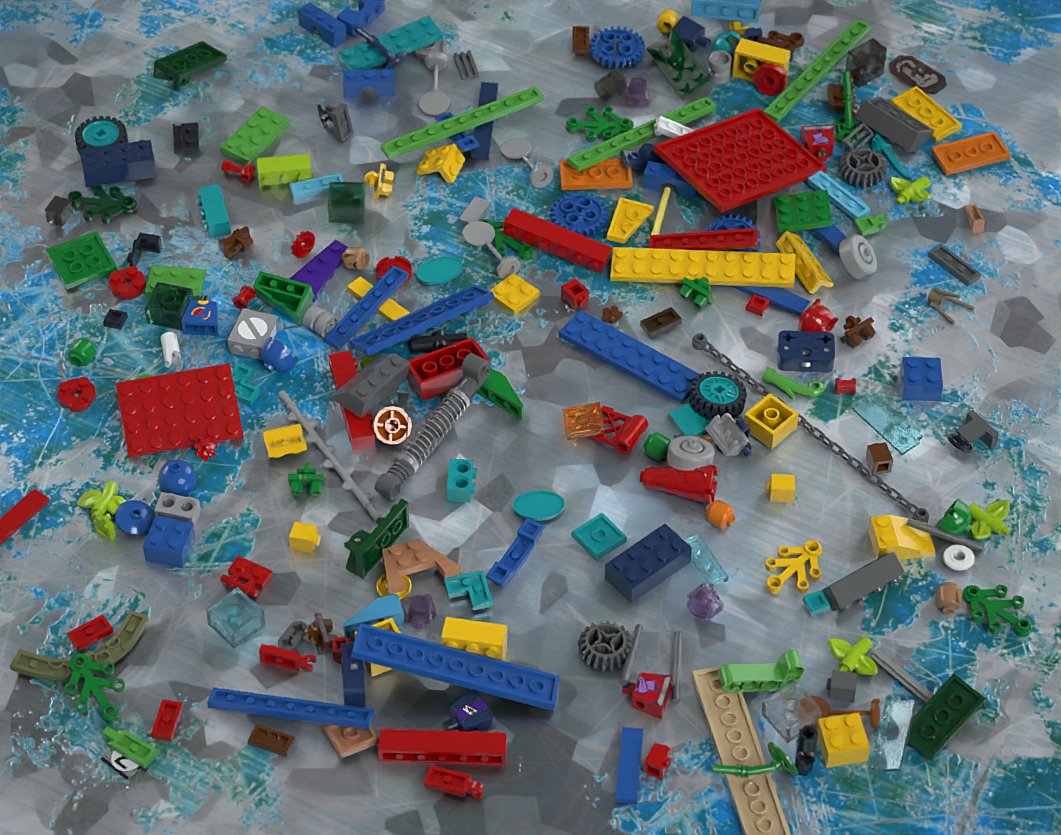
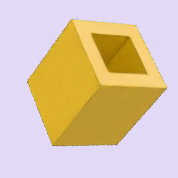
[766,474,795,503]
[289,521,321,553]

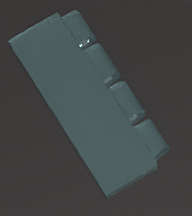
[851,393,923,455]
[870,700,917,773]

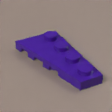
[289,239,348,303]

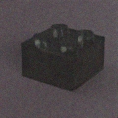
[845,38,887,88]

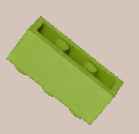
[257,154,312,186]

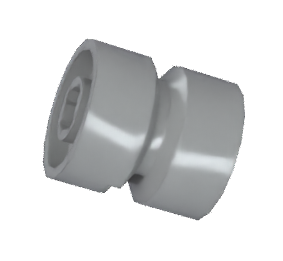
[708,51,731,83]
[303,305,339,338]

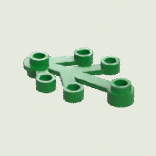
[566,106,634,141]
[478,219,533,261]
[962,585,1031,637]
[65,653,125,723]

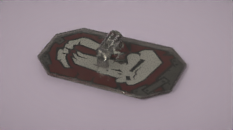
[888,55,947,95]

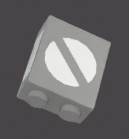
[227,308,279,360]

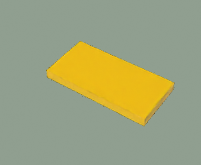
[890,86,962,143]

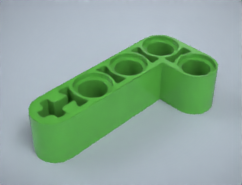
[717,650,804,692]

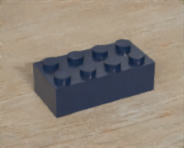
[80,140,157,187]
[605,524,692,603]

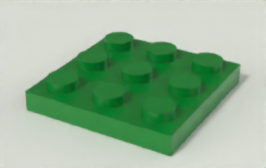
[774,190,832,233]
[46,231,118,290]

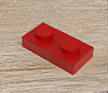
[67,614,114,651]
[151,699,183,742]

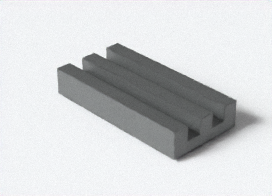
[454,50,479,80]
[840,122,875,150]

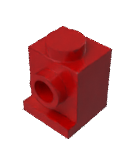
[561,278,589,309]
[643,742,672,781]

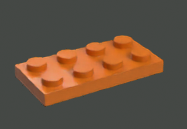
[931,131,1011,176]
[559,158,632,190]

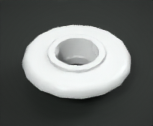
[943,544,974,571]

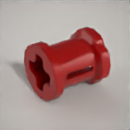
[232,285,256,310]
[835,378,856,395]
[332,637,350,664]

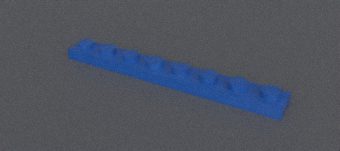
[207,687,375,730]

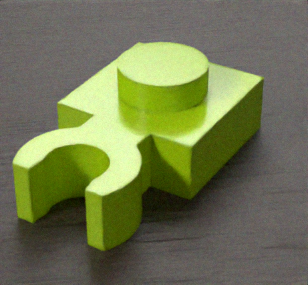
[93,509,116,541]

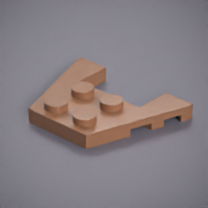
[382,539,461,594]

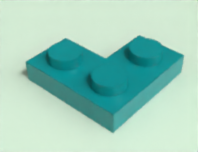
[231,363,261,406]
[444,570,493,610]

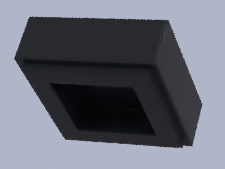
[103,309,128,330]

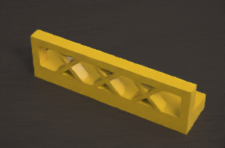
[775,231,834,294]

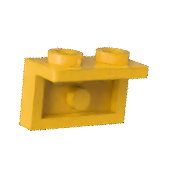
[263,424,307,458]

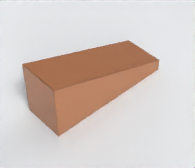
[965,204,985,234]

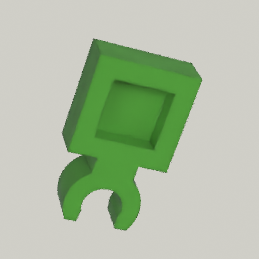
[854,214,888,237]

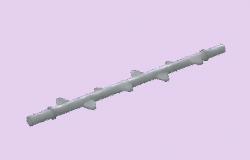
[278,390,382,523]

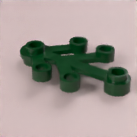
[68,185,137,224]

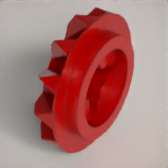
[290,230,315,258]

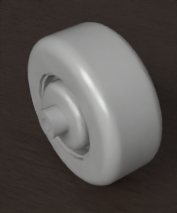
[839,234,877,279]
[667,436,715,470]

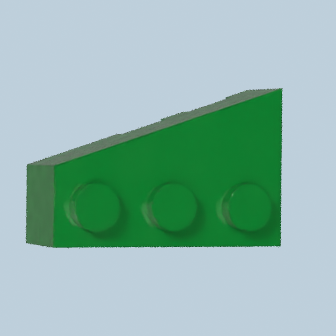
[253,271,314,326]

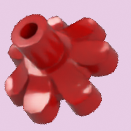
[194,436,218,461]

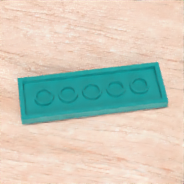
[337,16,444,71]

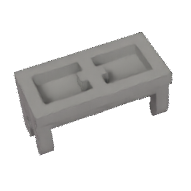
[705,413,749,456]

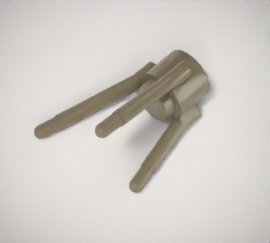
[928,287,975,324]

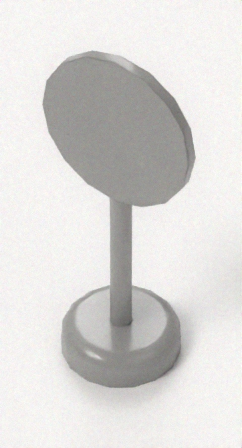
[419,52,450,116]
[500,138,553,188]
[463,221,521,279]

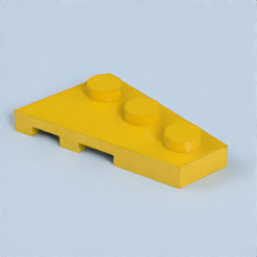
[606,197,654,244]

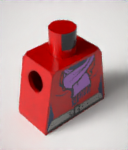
[800,124,834,162]
[622,672,673,719]

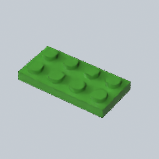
[220,106,290,164]

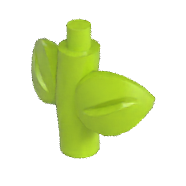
[889,176,931,205]
[77,481,126,521]
[969,500,1011,539]
[828,636,878,675]

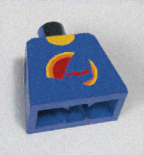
[182,295,219,336]

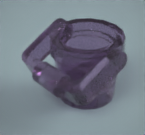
[618,77,650,107]
[687,583,724,620]
[401,594,437,629]

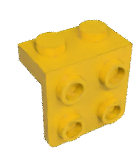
[416,144,465,184]

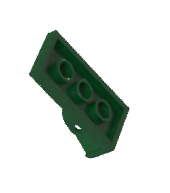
[646,28,710,100]
[153,41,227,91]
[344,499,409,579]
[898,673,987,761]

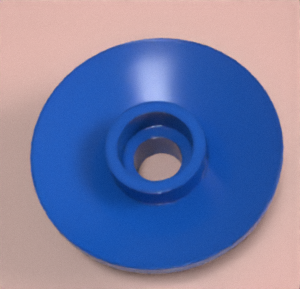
[115,500,155,536]

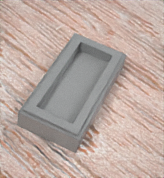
[459,196,491,226]

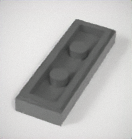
[928,244,981,287]

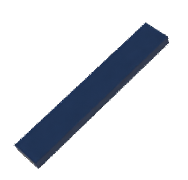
[471,82,498,159]

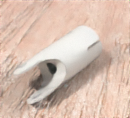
[160,332,182,372]

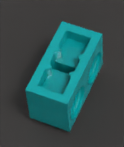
[447,459,477,502]

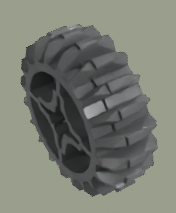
[839,146,887,189]
[578,619,633,672]

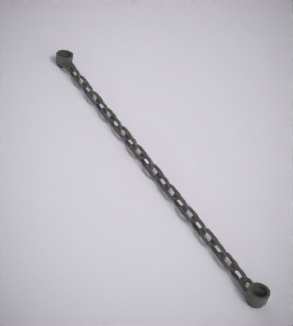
[692,333,929,523]

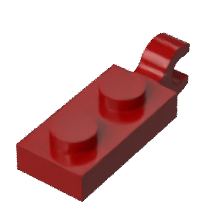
[259,644,316,672]
[424,765,484,798]

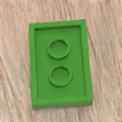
[145,265,206,301]

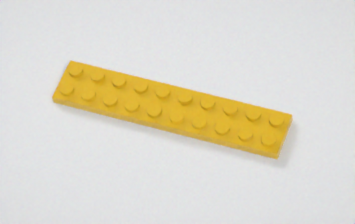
[610,247,796,288]

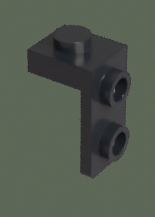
[127,233,162,267]

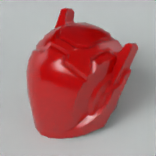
[798,298,839,333]

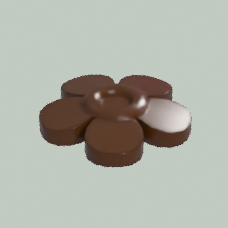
[602,306,623,323]

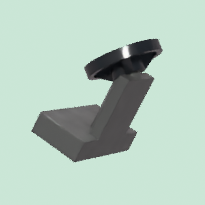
[317,103,354,142]
[947,410,999,453]

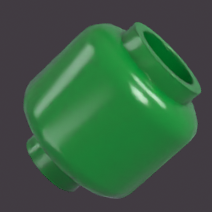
[68,339,96,367]
[643,432,671,461]

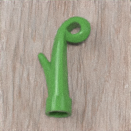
[762,367,825,399]

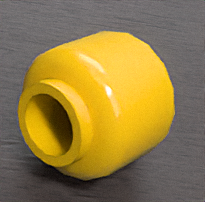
[656,9,679,34]

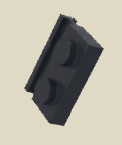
[173,122,200,153]

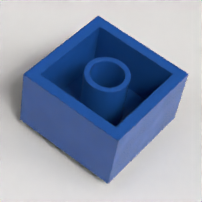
[900,357,943,401]
[143,516,196,568]

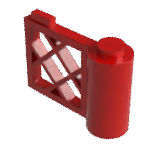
[580,405,649,455]

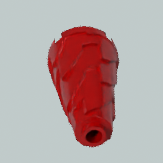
[640,465,718,504]

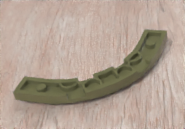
[10,610,149,680]

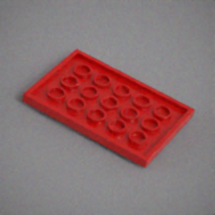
[115,363,244,459]

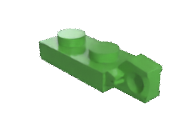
[102,726,158,769]

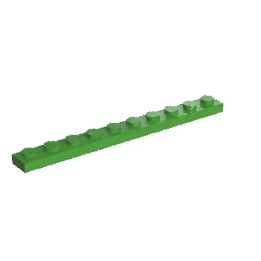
[763,19,871,123]
[380,86,543,159]
[568,96,717,172]

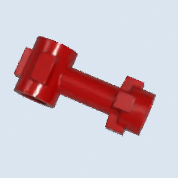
[221,160,255,181]

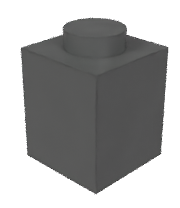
[826,670,858,702]

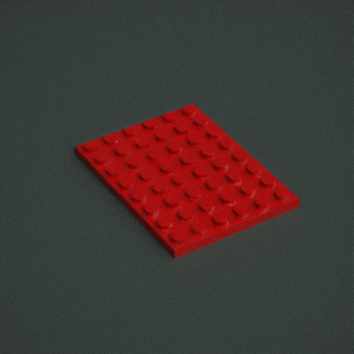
[653,108,827,212]

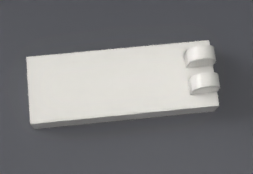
[654,116,695,138]

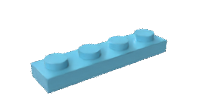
[807,170,871,220]

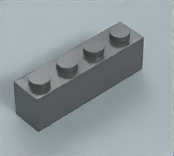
[822,551,905,612]

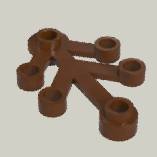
[759,30,805,63]

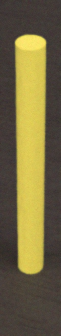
[651,187,671,235]

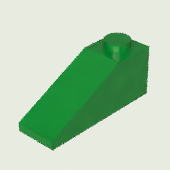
[477,368,524,420]

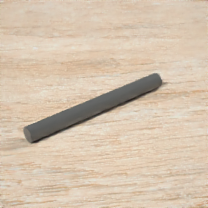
[906,518,984,552]
[620,624,643,685]
[672,631,683,703]

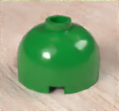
[935,498,972,536]

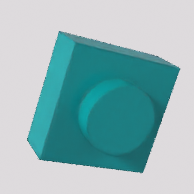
[803,590,830,616]

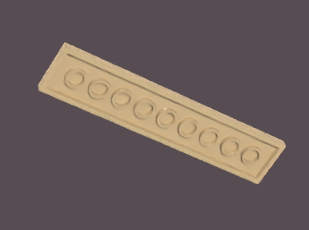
[692,665,791,835]

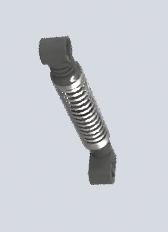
[374,353,490,499]

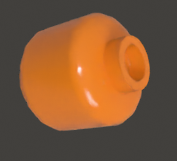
[705,500,736,529]

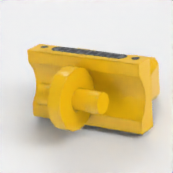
[364,163,394,199]

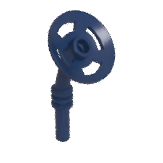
[357,28,409,69]

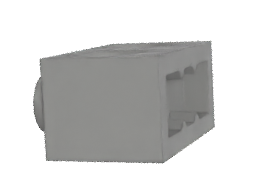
[154,492,201,528]

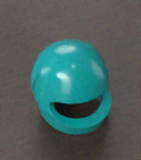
[712,31,741,59]

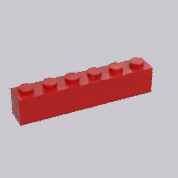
[502,208,612,274]
[328,350,377,451]
[378,728,507,766]

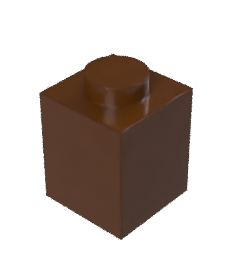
[866,442,893,475]

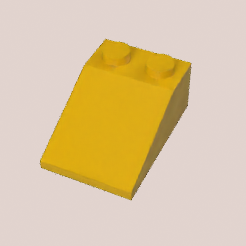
[868,515,936,560]

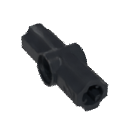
[411,330,468,353]
[794,725,818,776]

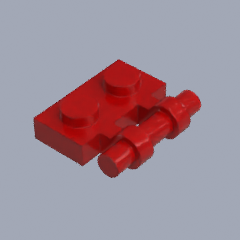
[220,556,273,597]

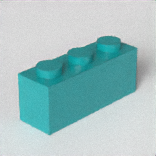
[196,184,231,238]

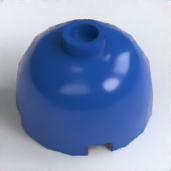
[260,337,299,373]
[158,460,198,497]

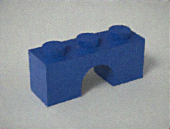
[336,0,385,37]
[298,2,347,48]
[343,69,395,98]
[643,161,698,199]

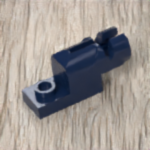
[620,143,667,170]

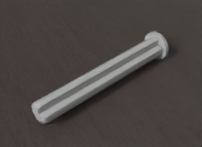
[870,648,934,704]

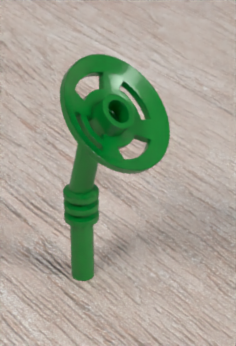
[833,71,864,143]
[711,742,798,778]

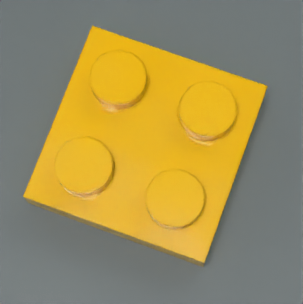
[490,272,540,315]

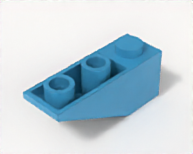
[343,594,404,638]

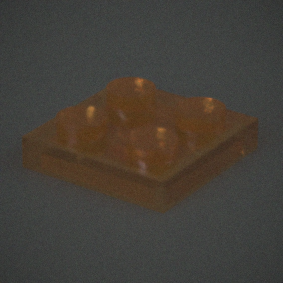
[562,402,605,440]

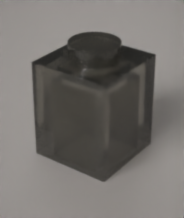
[45,195,73,227]

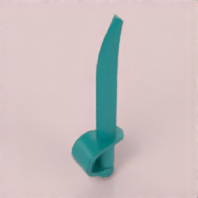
[870,134,912,180]

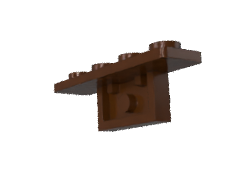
[827,68,857,119]

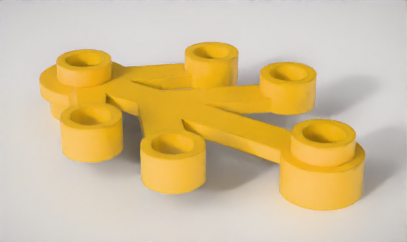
[765,540,822,594]

